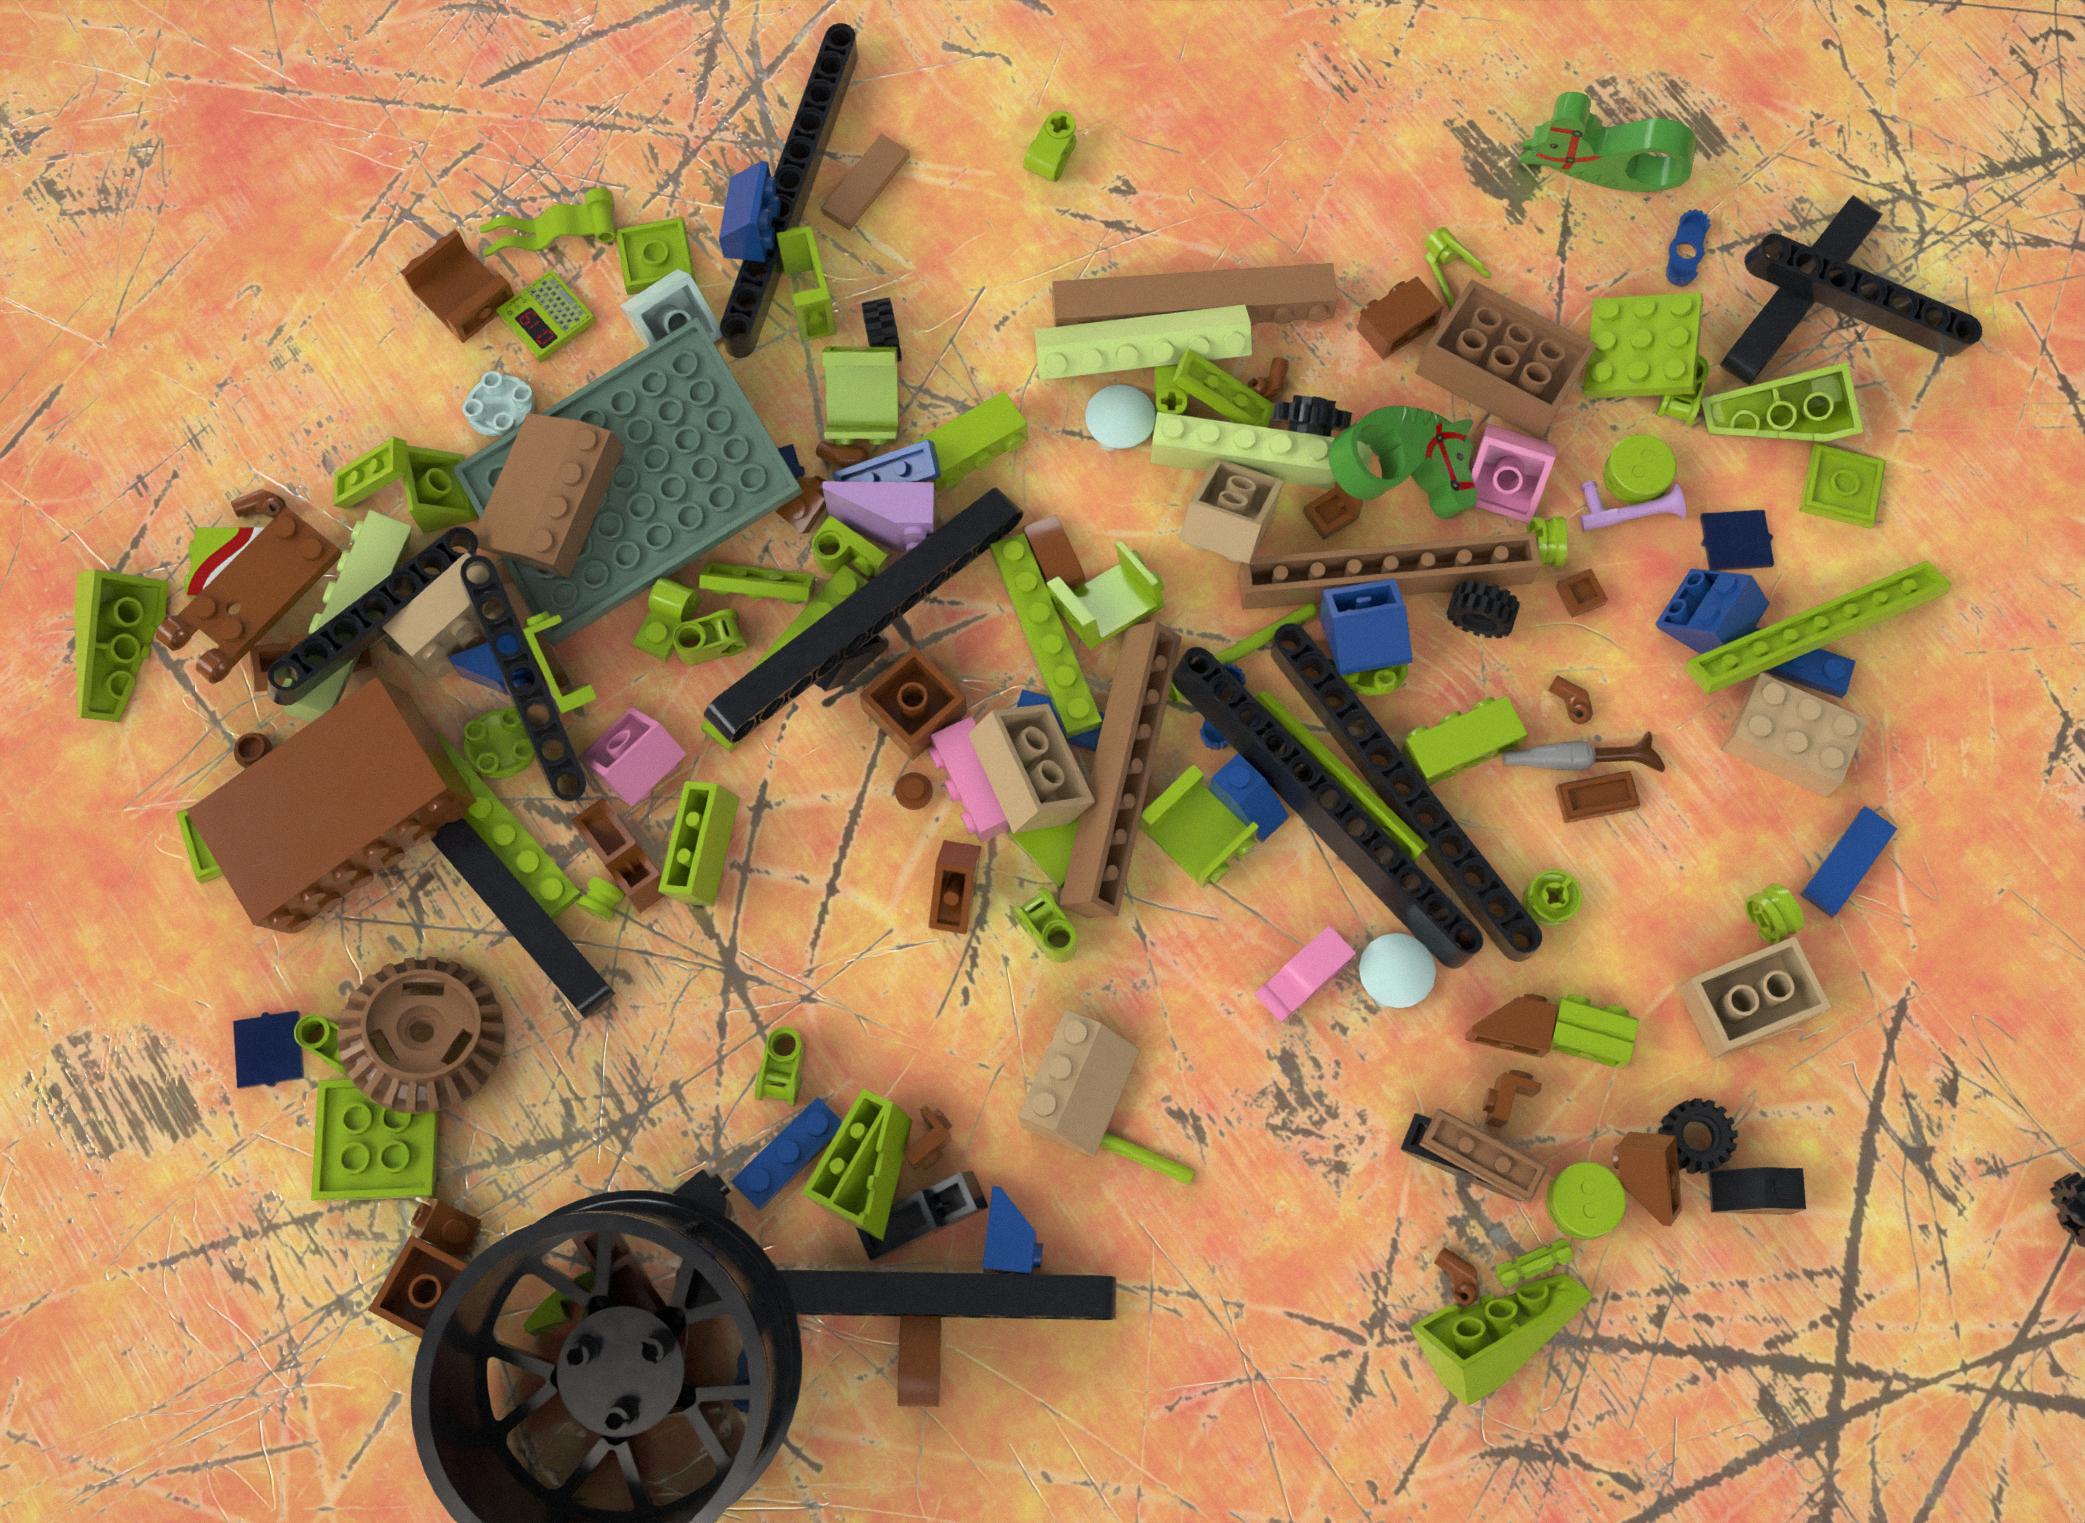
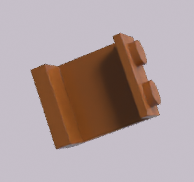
[401,229,515,343]

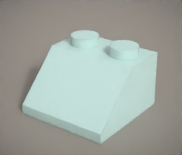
[619,269,722,348]

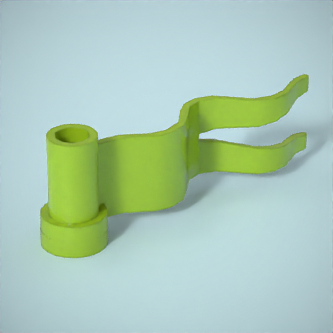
[479,188,616,257]

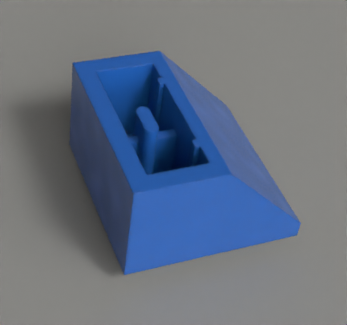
[719,161,781,262]
[1655,568,1770,654]
[1319,578,1413,675]

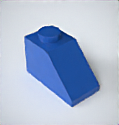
[449,635,534,695]
[1209,753,1289,843]
[983,1186,1043,1274]

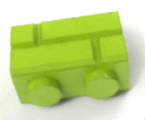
[1550,994,1639,1069]

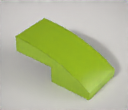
[523,1269,595,1336]

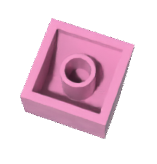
[1471,424,1557,523]
[578,707,687,807]

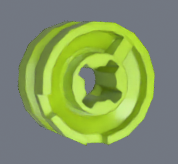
[1527,517,1568,567]
[1522,869,1582,927]
[1744,883,1805,944]

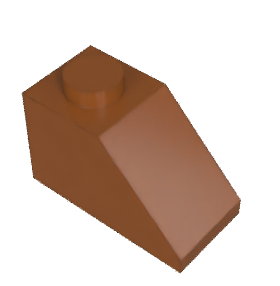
[928,840,981,934]
[1465,994,1558,1058]
[1613,1132,1682,1227]

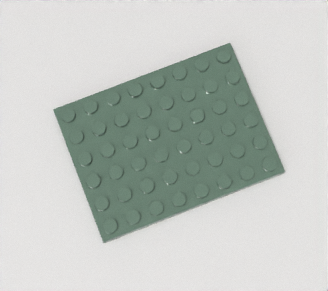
[452,317,804,647]

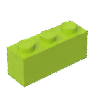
[913,391,1028,491]
[1401,696,1528,787]
[658,781,740,907]

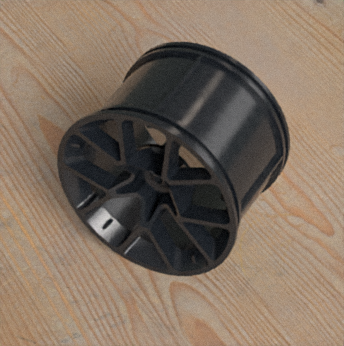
[411,1190,803,1523]

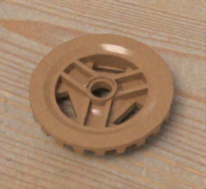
[337,957,505,1114]

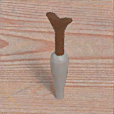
[1502,731,1665,773]

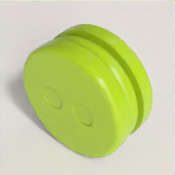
[1603,434,1676,505]
[1546,1162,1626,1240]

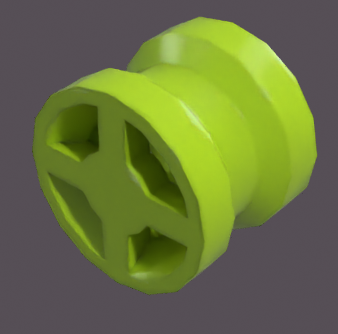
[577,876,626,922]

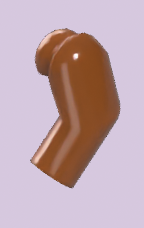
[1248,358,1289,399]
[816,441,870,468]
[231,489,286,518]
[1548,675,1593,724]
[1434,1246,1480,1306]

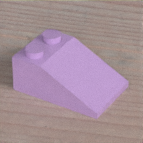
[822,481,937,553]

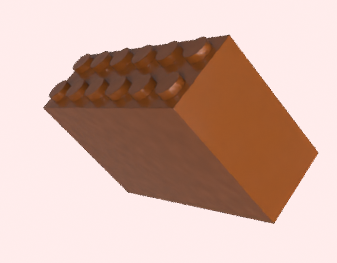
[186,676,477,934]

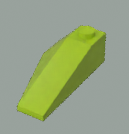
[1701,362,1864,442]
[74,569,169,722]
[1411,1273,1592,1406]

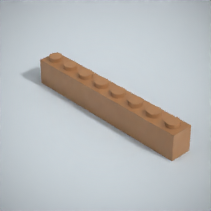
[1052,263,1338,327]
[1238,532,1541,610]
[1059,621,1182,918]

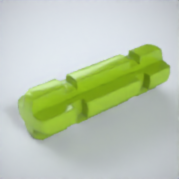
[1495,1238,1574,1288]

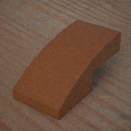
[1022,515,1086,587]
[897,1315,942,1407]

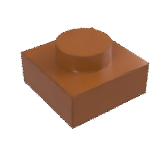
[1556,569,1608,618]

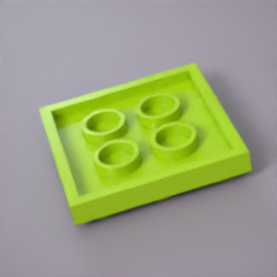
[1583,292,1704,398]
[311,1079,439,1202]

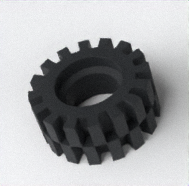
[861,297,902,362]
[1446,580,1520,639]
[1658,1098,1738,1174]

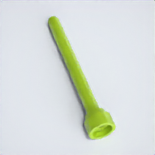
[1168,603,1318,703]

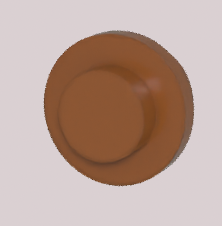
[234,733,273,769]
[895,772,933,810]

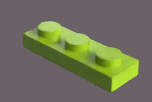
[1172,349,1274,428]
[333,436,409,509]
[699,561,816,604]

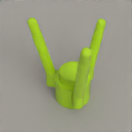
[1424,227,1491,310]

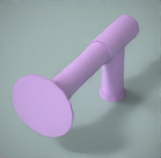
[1579,481,1686,532]

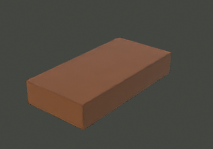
[1555,771,1641,823]

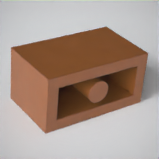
[1357,276,1444,360]

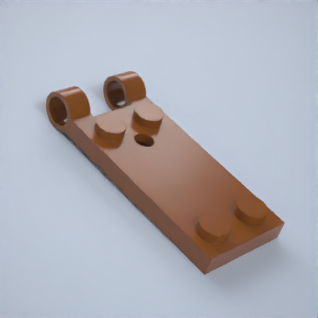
[156,506,342,684]

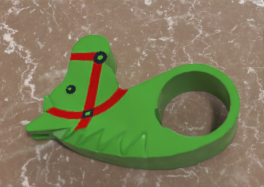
[1519,92,1697,192]
[1329,406,1477,519]

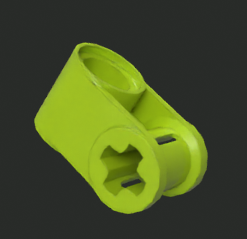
[1023,111,1076,182]
[1656,354,1710,427]
[1154,364,1190,422]
[672,609,748,666]
[1011,886,1077,963]
[294,1014,376,1076]
[755,1027,805,1106]

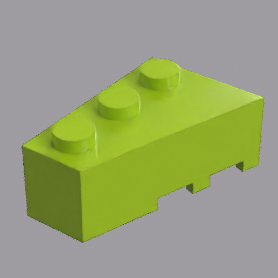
[801,1088,913,1241]

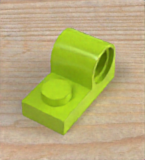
[812,515,890,576]
[632,576,702,663]

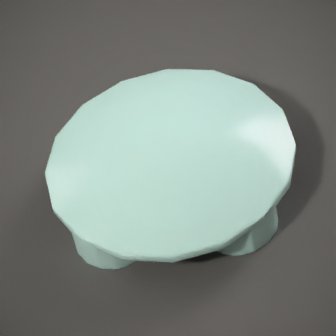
[462,371,535,437]
[1085,384,1156,451]
[1359,933,1436,1009]

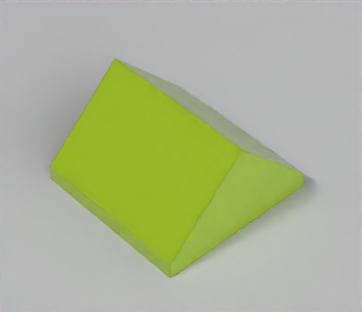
[402,445,477,533]

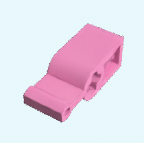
[1254,925,1356,1024]

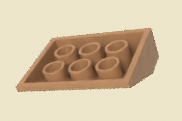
[1416,279,1597,440]
[475,413,625,579]

